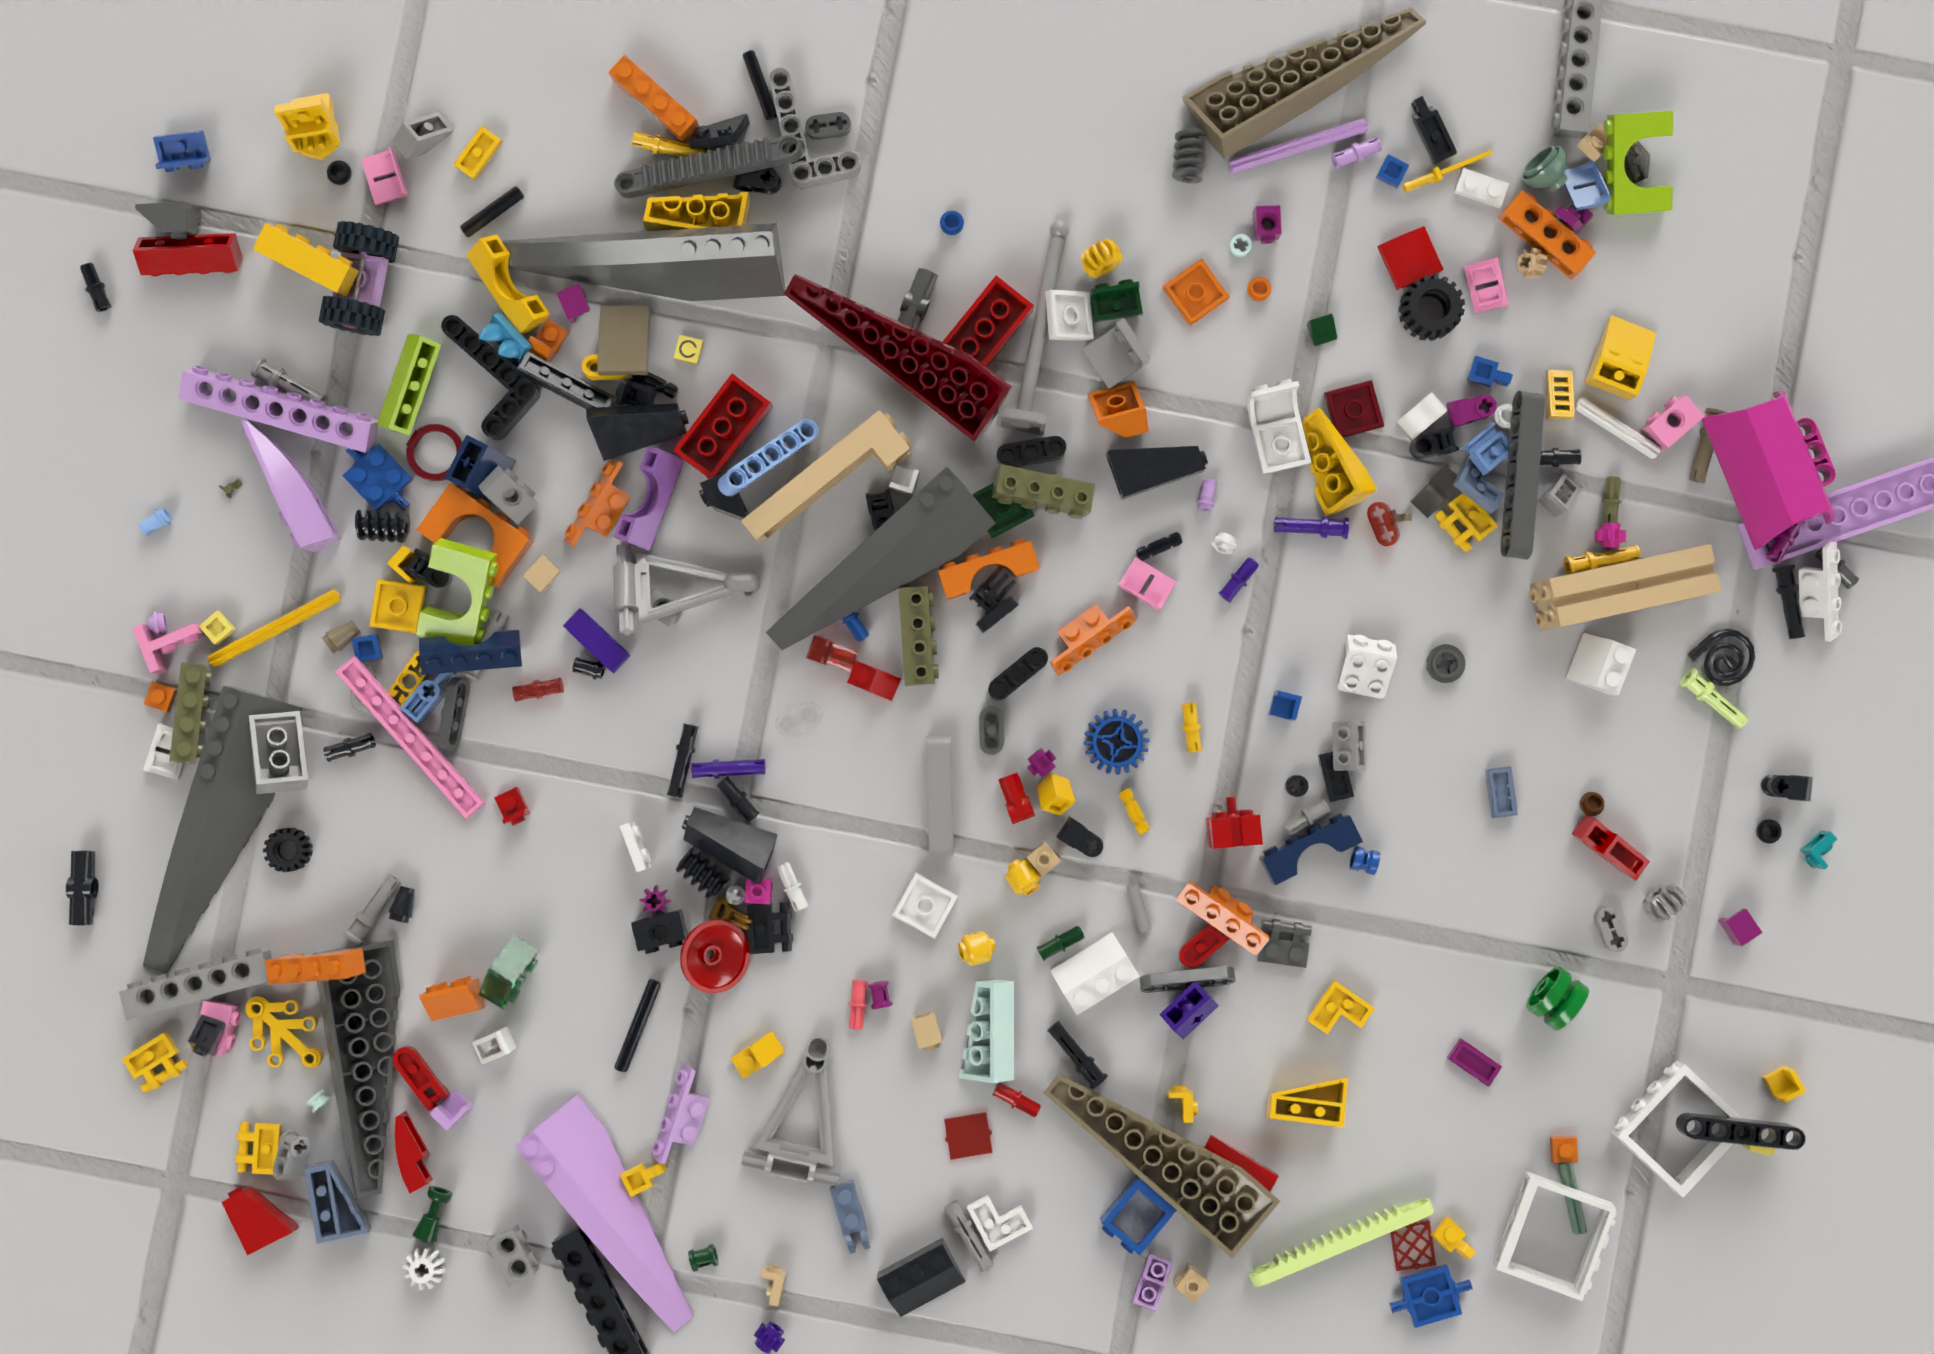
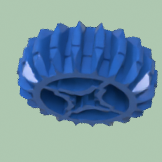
[1083,709,1150,775]

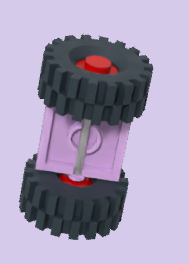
[318,221,400,336]

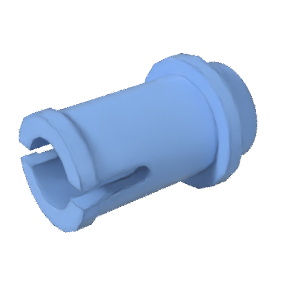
[138,508,172,537]

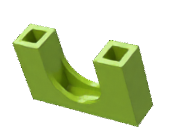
[1604,110,1673,215]
[416,538,499,645]

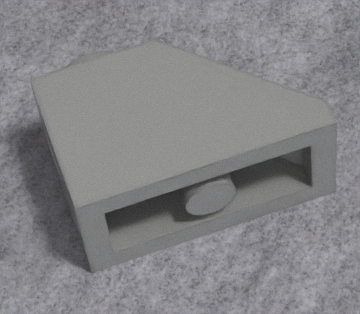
[392,112,453,160]

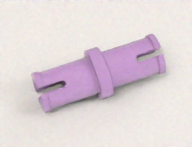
[1331,136,1382,169]

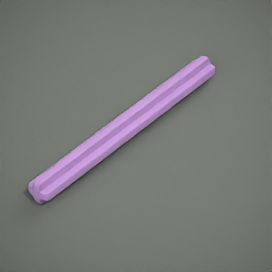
[1229,119,1368,173]

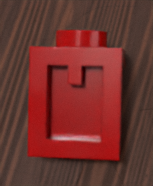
[494,787,530,826]

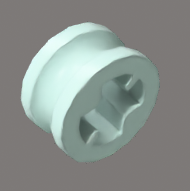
[1229,234,1252,257]
[306,1089,331,1113]

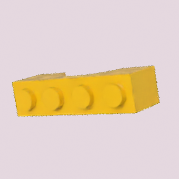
[466,234,550,334]

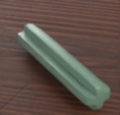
[1558,1163,1587,1235]

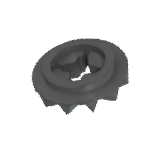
[1426,644,1465,683]

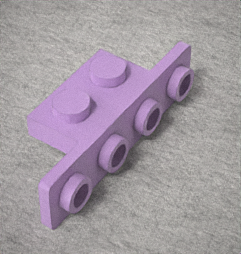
[652,1064,710,1165]

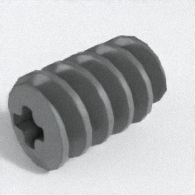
[1172,129,1206,184]

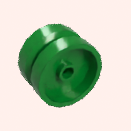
[1526,966,1589,1030]

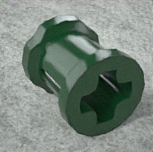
[688,1244,719,1272]

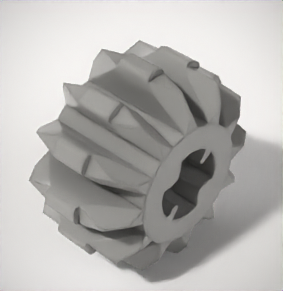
[1642,882,1686,923]

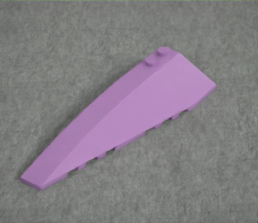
[515,1094,693,1332]

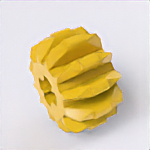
[1080,239,1123,278]

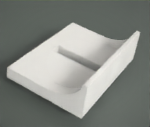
[143,723,183,780]

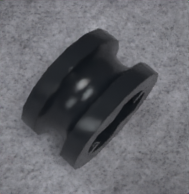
[1285,775,1309,797]

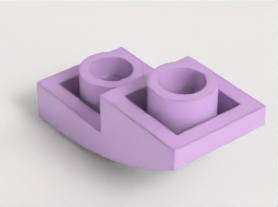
[1131,1254,1173,1311]

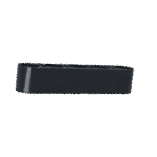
[1676,1113,1806,1150]

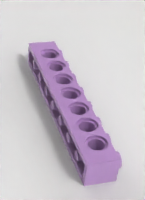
[179,366,378,453]

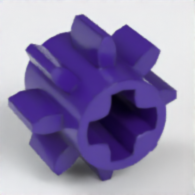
[754,1322,785,1354]

